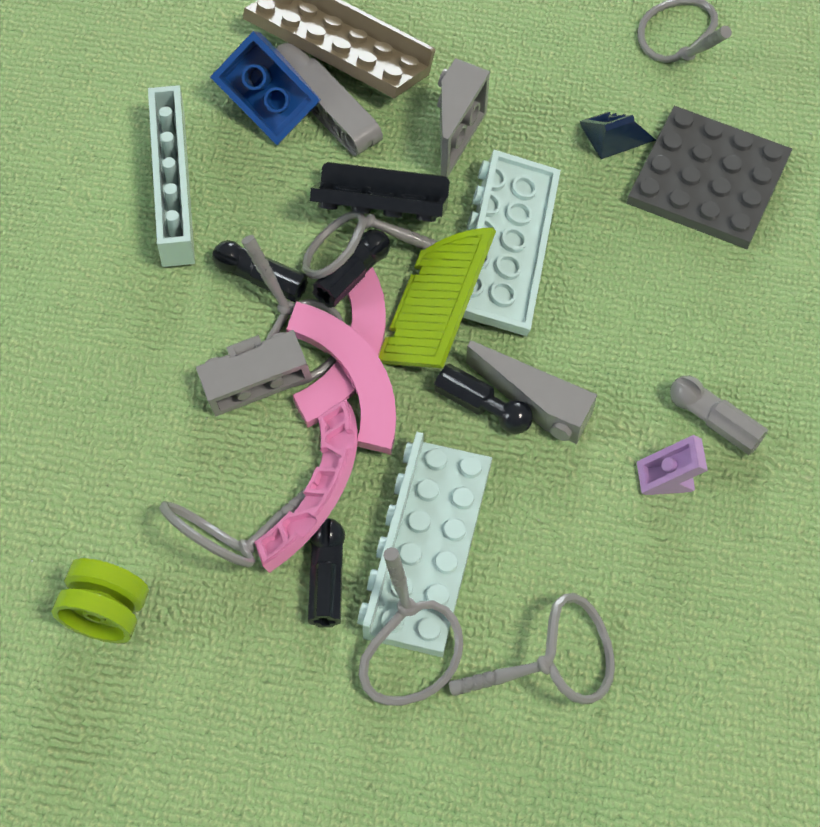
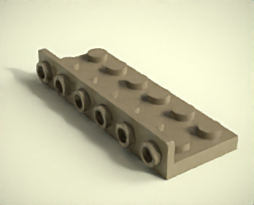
[243,0,435,98]

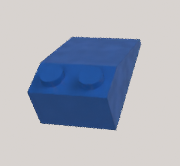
[210,31,321,145]

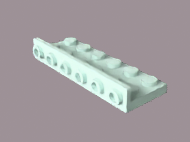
[463,150,561,336]
[357,432,492,658]

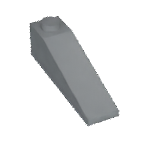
[466,340,597,444]

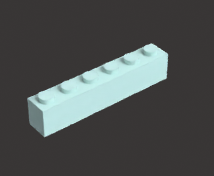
[148,85,195,267]

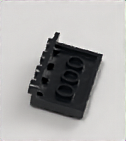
[310,162,450,222]

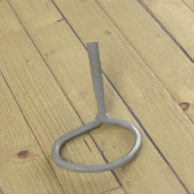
[637,0,732,63]
[302,211,438,279]
[242,235,344,387]
[159,486,307,568]
[358,547,463,706]
[449,593,615,705]

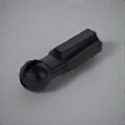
[312,229,390,308]
[212,240,308,302]
[434,363,533,434]
[308,518,346,628]

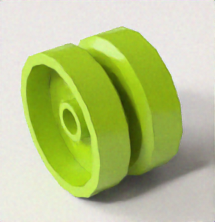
[51,558,149,644]

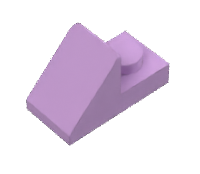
[637,435,708,495]

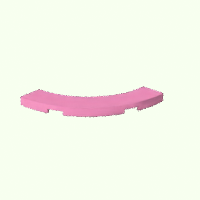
[293,267,386,428]
[286,302,396,455]
[254,399,358,573]

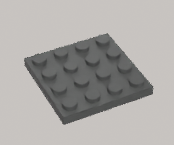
[627,105,792,250]

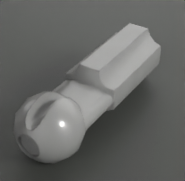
[670,375,768,455]

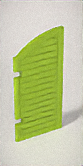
[379,227,496,368]

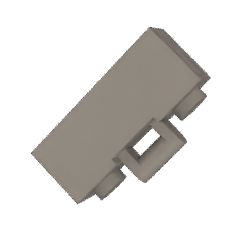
[196,330,313,416]

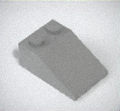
[437,58,490,177]

